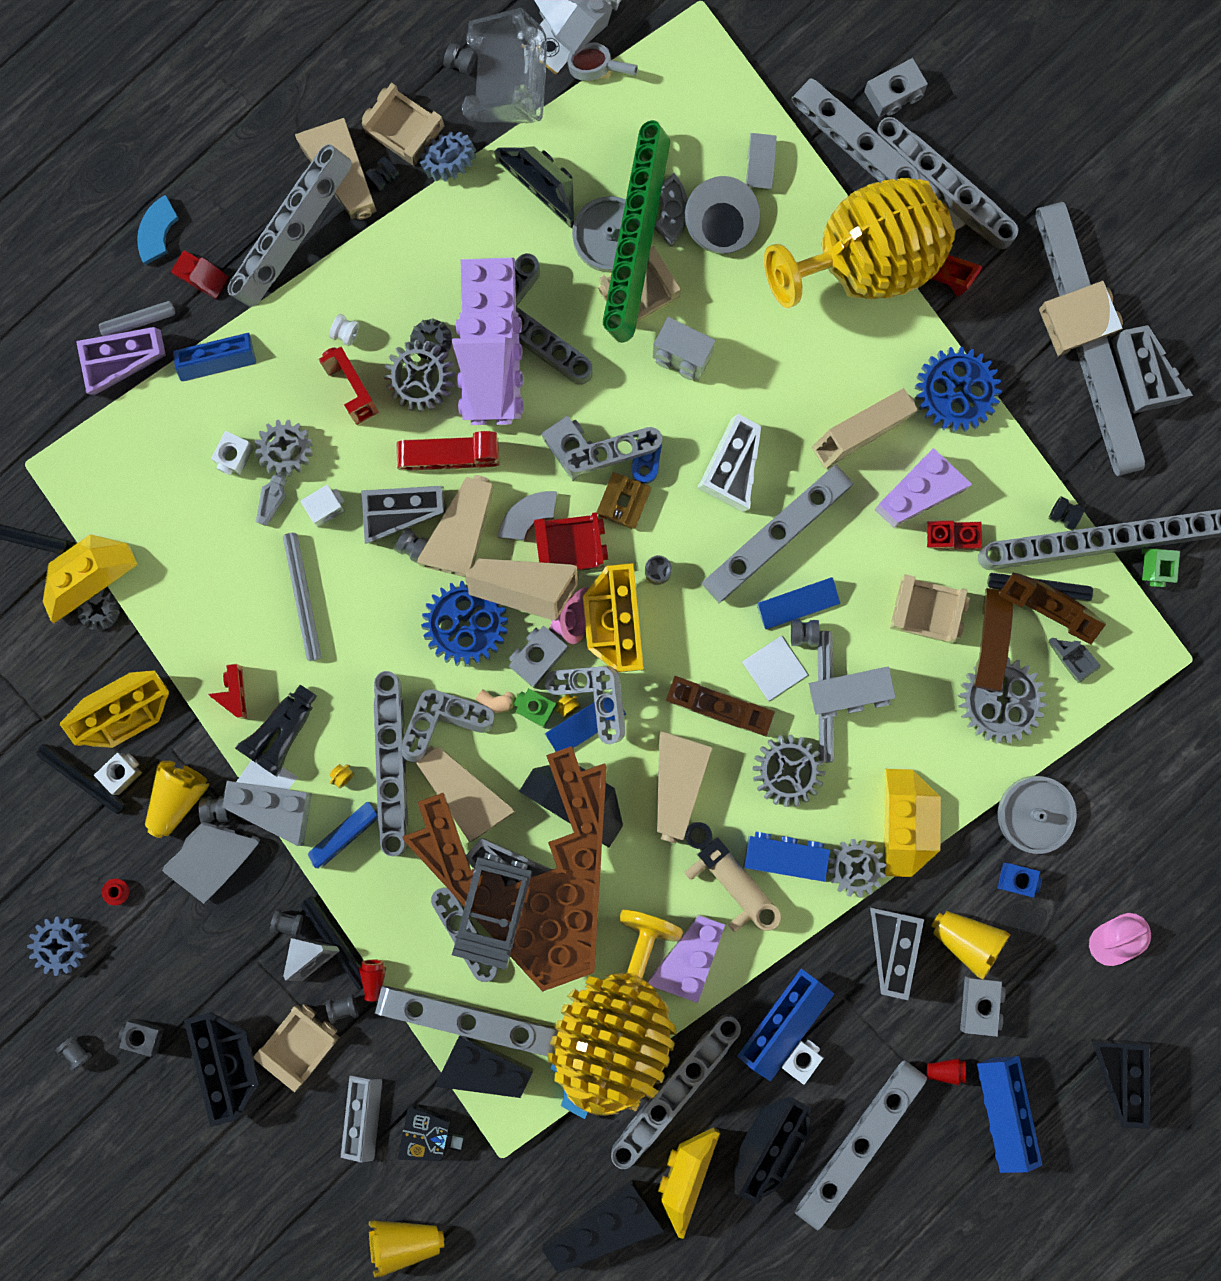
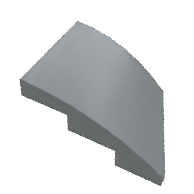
[162,822,260,904]

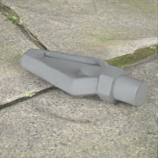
[256,471,287,526]

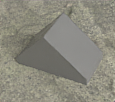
[283,938,339,981]

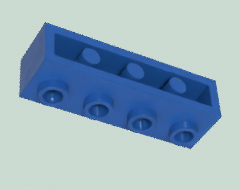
[737,969,834,1082]
[977,1056,1042,1173]

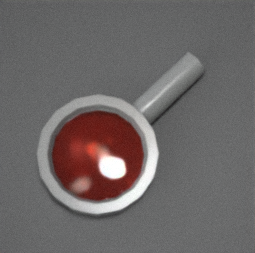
[567,43,638,81]

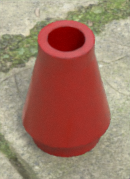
[359,959,386,1001]
[927,1058,966,1086]

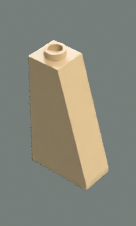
[295,118,377,220]
[812,388,918,469]
[417,475,494,577]
[465,558,578,621]
[657,731,712,844]
[416,746,515,842]

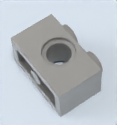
[864,58,928,117]
[542,415,599,481]
[509,625,568,688]
[960,976,1005,1037]

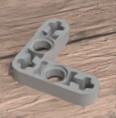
[545,666,625,744]
[401,689,494,762]

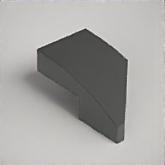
[1049,638,1101,683]

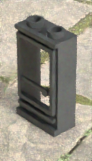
[452,853,532,970]

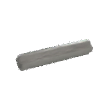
[99,301,175,336]

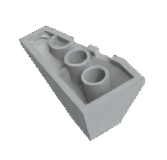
[534,0,613,55]

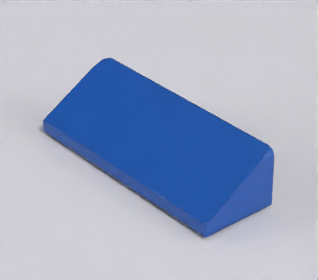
[173,333,256,381]
[756,577,840,630]
[545,691,626,752]
[308,802,378,869]

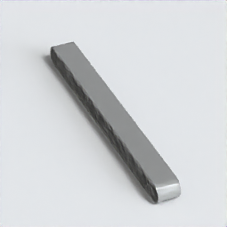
[1036,202,1145,476]
[978,509,1221,570]

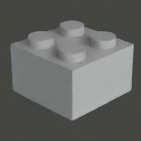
[653,317,715,380]

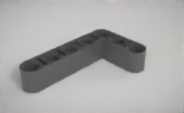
[515,253,592,385]

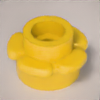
[556,694,581,718]
[329,764,354,789]

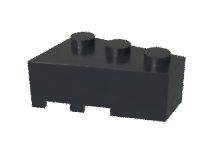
[434,1035,534,1098]

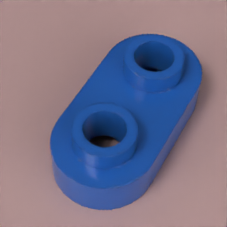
[632,435,662,484]

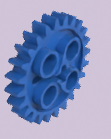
[915,347,1002,433]
[421,581,508,667]

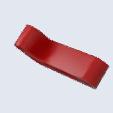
[396,431,499,471]

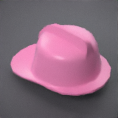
[549,587,589,644]
[1089,913,1151,966]

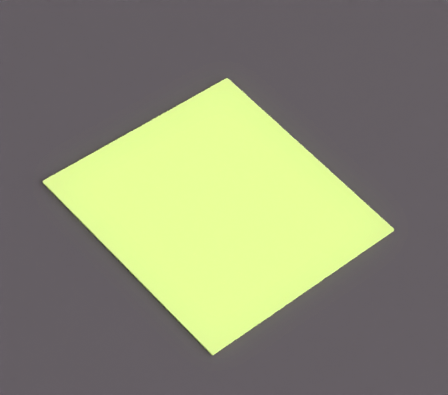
[25,1,1192,1158]

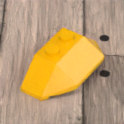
[43,534,138,623]
[583,563,644,672]
[60,670,169,748]
[884,769,941,877]
[658,1127,720,1239]

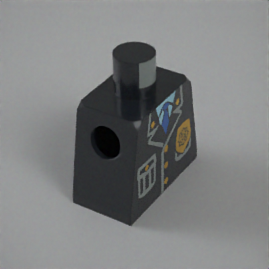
[398,1103,464,1161]

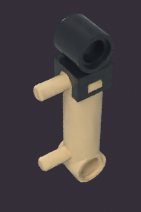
[685,822,781,932]

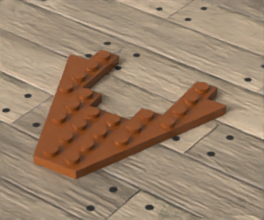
[402,746,607,992]

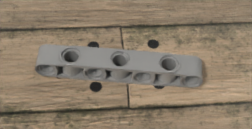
[792,78,940,198]
[876,117,1018,249]
[228,144,352,307]
[701,464,854,603]
[374,671,408,856]
[375,986,558,1057]
[611,1014,741,1169]
[795,1060,927,1230]

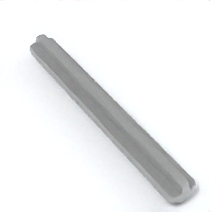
[283,532,322,661]
[818,631,834,763]

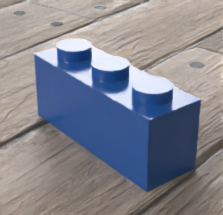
[743,832,830,882]

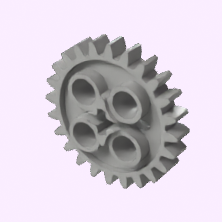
[958,657,1047,744]

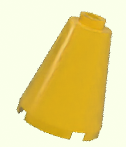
[145,760,209,838]
[931,911,1011,980]
[369,1220,444,1278]

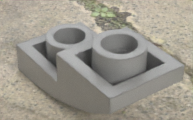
[745,133,777,189]

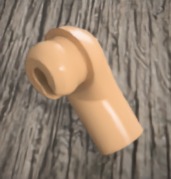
[475,689,516,713]

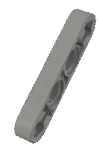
[563,427,663,476]
[431,888,498,982]

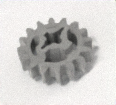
[255,419,313,477]
[827,839,886,898]

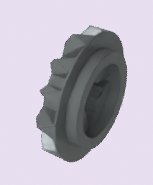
[410,318,452,360]
[77,589,120,631]

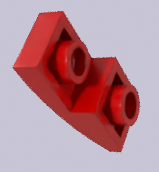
[927,521,982,549]

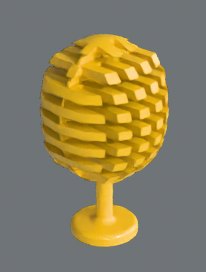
[764,178,955,308]
[548,910,683,1116]

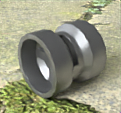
[443,41,477,75]
[394,528,428,564]
[645,555,672,585]
[791,620,820,646]
[199,796,231,823]

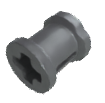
[270,909,303,938]
[326,994,358,1024]
[55,1035,92,1072]

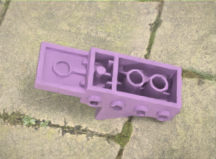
[452,258,524,425]

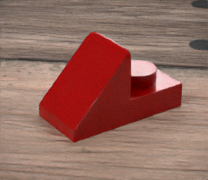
[171,250,230,300]
[931,255,982,296]
[208,664,247,719]

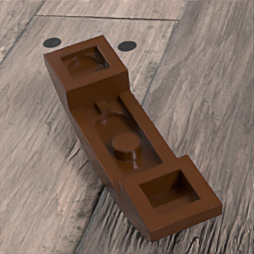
[999,572,1106,645]
[974,588,1013,692]
[666,676,775,737]

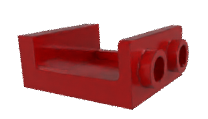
[318,346,379,425]
[534,512,608,571]

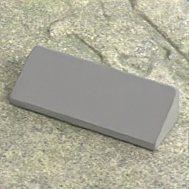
[341,1076,383,1162]

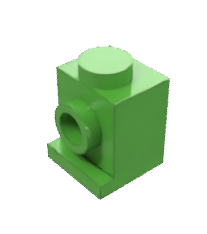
[1142,548,1180,587]
[514,688,557,728]

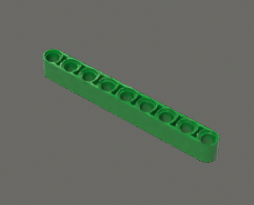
[603,120,670,343]

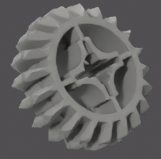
[384,340,455,411]
[752,735,825,807]

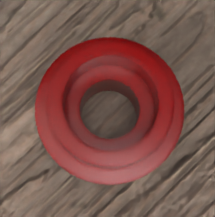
[102,879,129,905]

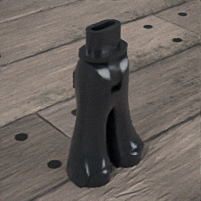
[235,685,317,777]

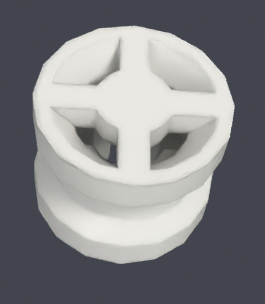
[329,314,360,346]

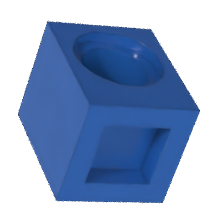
[997,863,1042,898]

